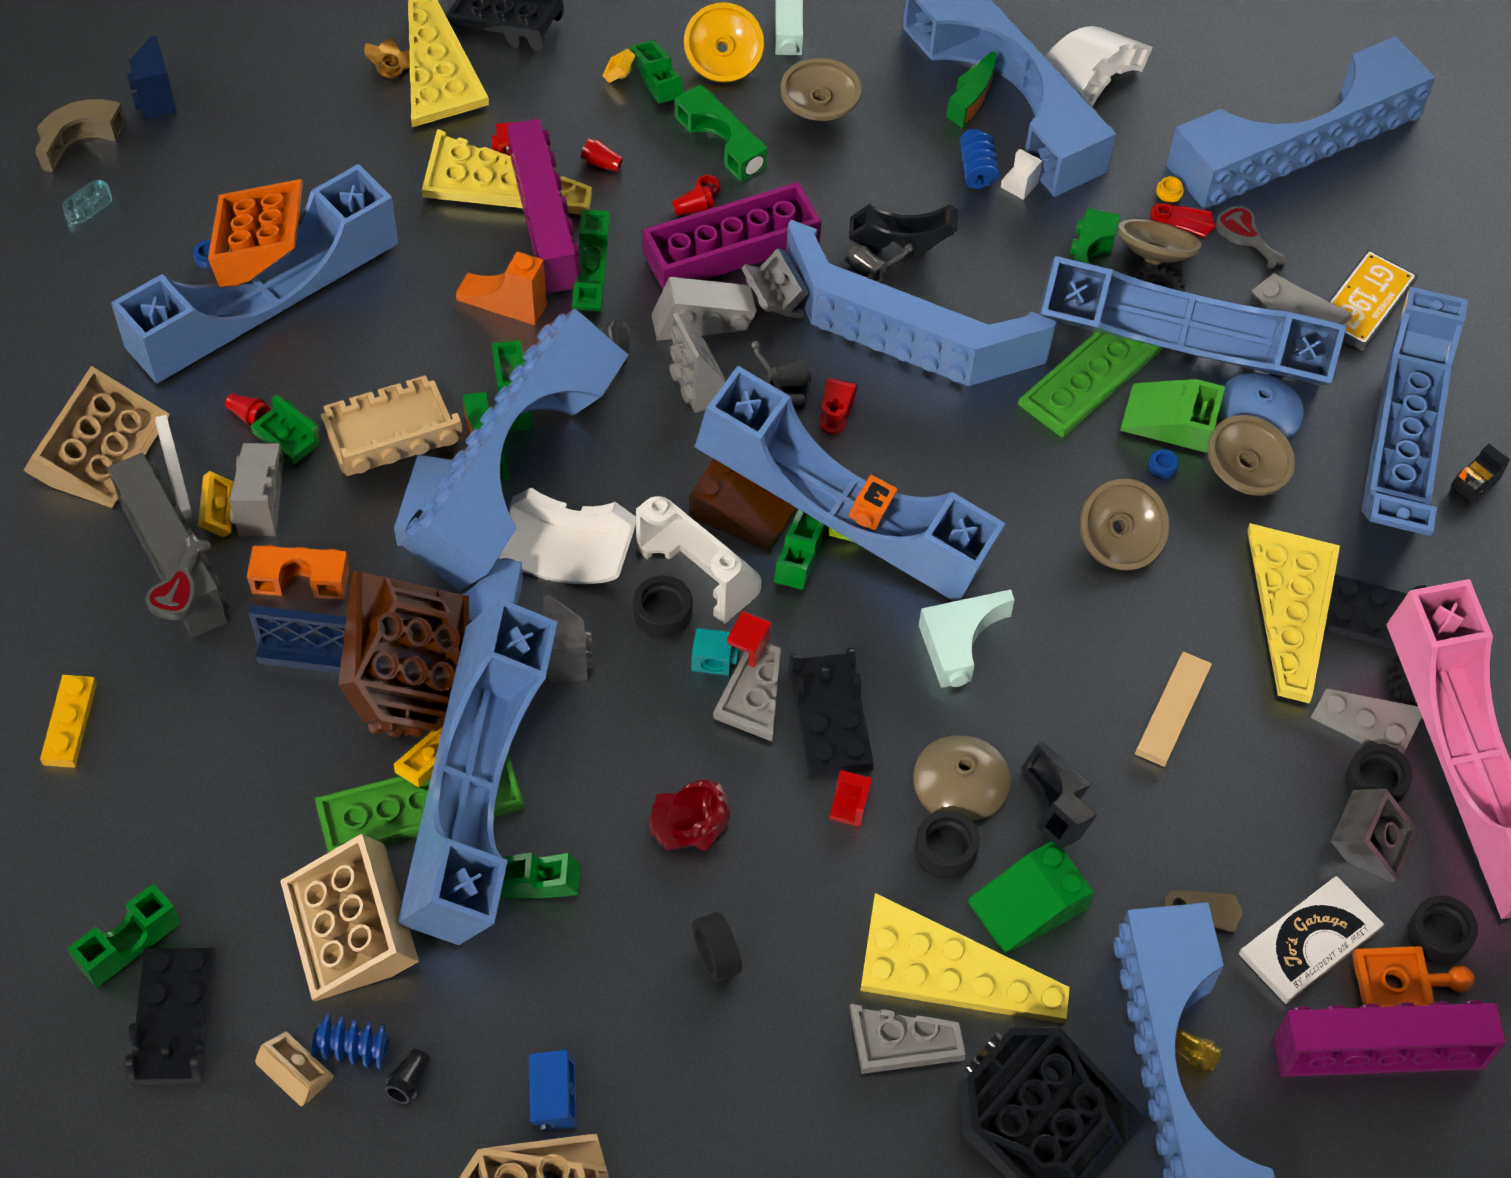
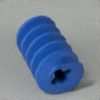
[960,129,1000,189]
[310,1013,389,1070]

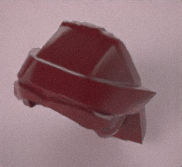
[649,779,730,852]

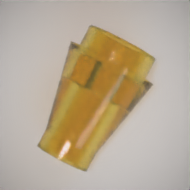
[1175,1027,1223,1074]

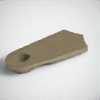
[1164,890,1243,933]

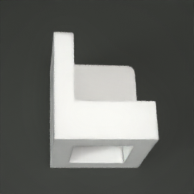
[1001,149,1042,200]

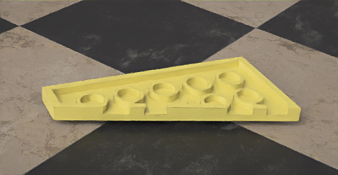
[408,0,489,127]
[422,129,592,215]

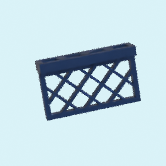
[248,605,380,674]

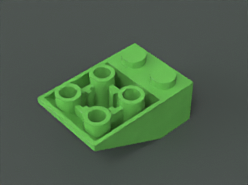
[1120,379,1225,453]

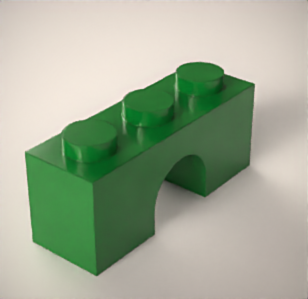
[67,883,181,989]

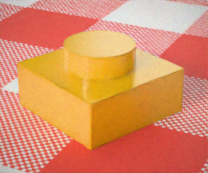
[602,48,635,83]

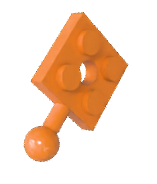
[1352,946,1475,1007]

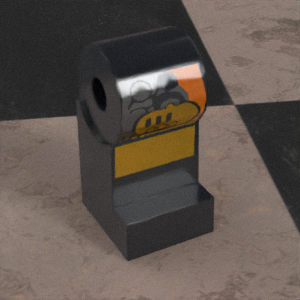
[1451,443,1510,502]

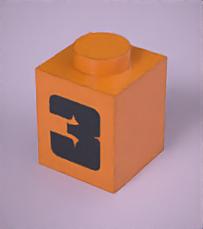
[848,474,898,531]

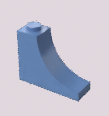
[394,455,453,546]
[462,558,523,623]

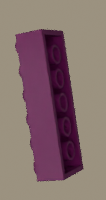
[507,119,582,294]
[642,182,822,290]
[1273,1000,1506,1077]

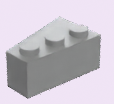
[651,277,756,341]
[229,443,284,536]

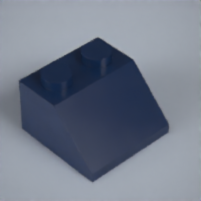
[126,35,177,120]

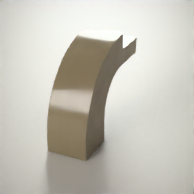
[36,99,126,172]

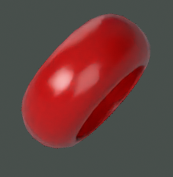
[695,175,721,197]

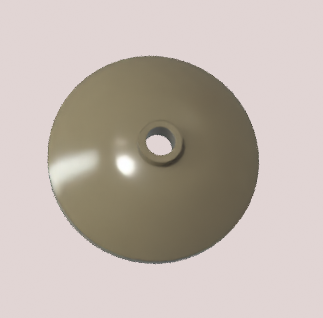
[780,58,862,121]
[1117,219,1201,265]
[1207,415,1295,496]
[1080,478,1169,571]
[913,735,1011,823]

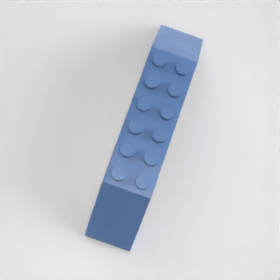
[786,220,1057,386]
[1361,287,1468,536]

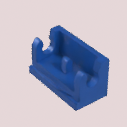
[529,1049,577,1131]

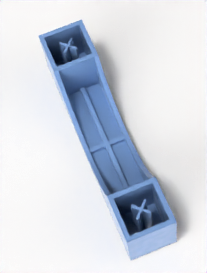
[902,0,1116,197]
[1166,36,1435,209]
[111,164,399,384]
[1038,256,1347,385]
[401,309,628,591]
[695,365,1006,601]
[397,598,557,945]
[1113,902,1275,1178]

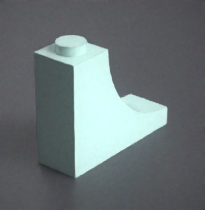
[774,0,803,55]
[919,589,1015,688]

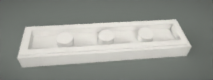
[155,415,196,529]

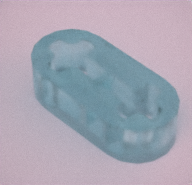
[62,180,112,224]

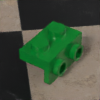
[251,395,320,465]

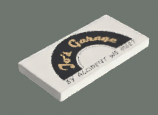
[1239,876,1384,1004]

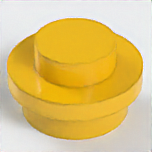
[1156,176,1184,202]

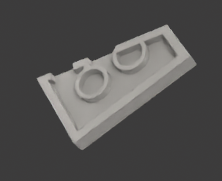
[1251,273,1352,325]
[1311,688,1422,754]
[849,1004,966,1074]

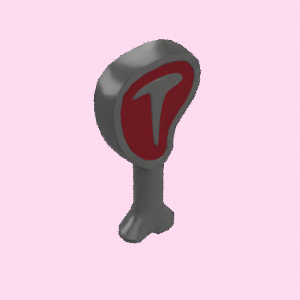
[1215,205,1288,269]
[145,534,211,620]

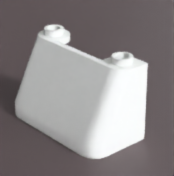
[636,496,762,624]

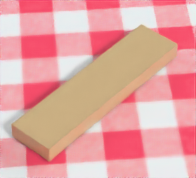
[1135,651,1212,767]

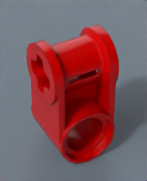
[819,377,857,435]

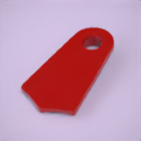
[1150,203,1215,239]

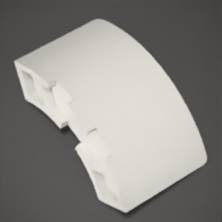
[1045,26,1153,108]
[498,488,636,584]

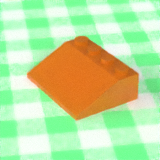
[208,179,303,287]

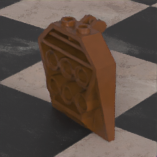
[338,571,469,738]

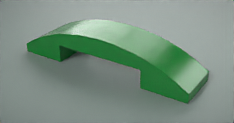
[572,210,610,311]

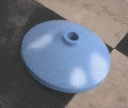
[1217,373,1304,440]

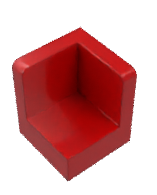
[727,611,771,668]
[829,770,872,827]

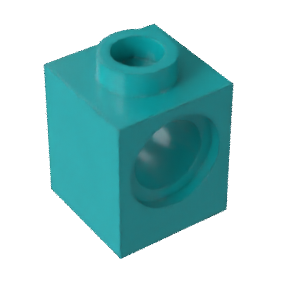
[691,628,739,676]

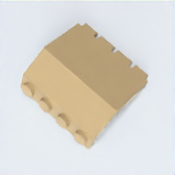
[320,375,463,476]

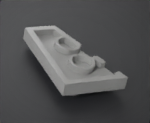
[713,644,781,741]

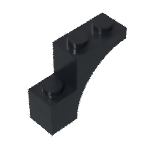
[849,204,958,257]
[1021,742,1097,849]

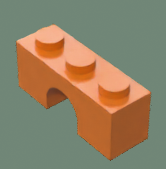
[247,545,350,600]

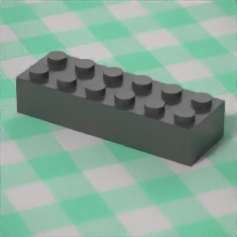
[108,452,229,638]

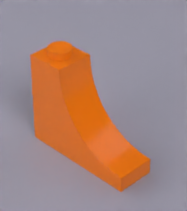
[456,251,547,325]

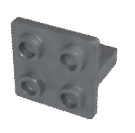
[741,248,809,319]

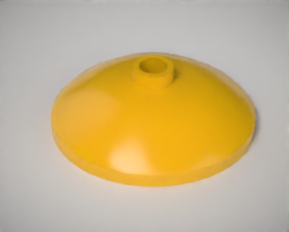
[684,2,764,83]

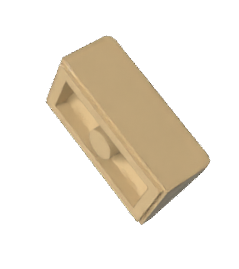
[255,1031,334,1106]

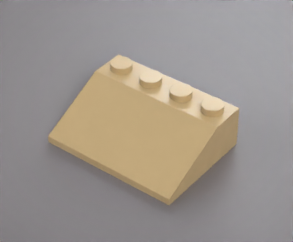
[23,366,170,508]
[280,834,419,1001]

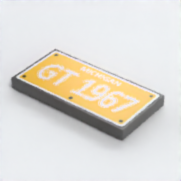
[1328,249,1418,352]

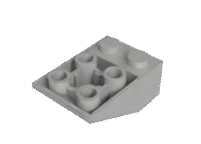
[669,313,726,413]

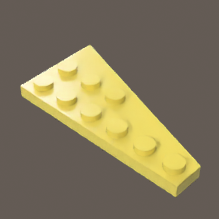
[1247,523,1340,703]
[860,893,1070,1024]

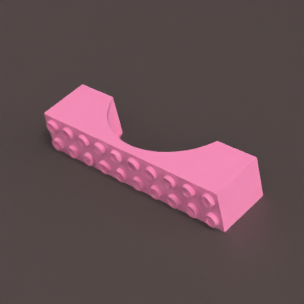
[1386,579,1511,919]

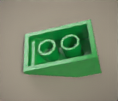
[968,841,1094,955]

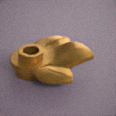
[364,38,410,78]

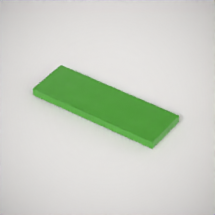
[1018,332,1163,438]
[314,752,524,853]

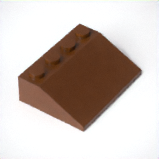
[689,458,797,552]

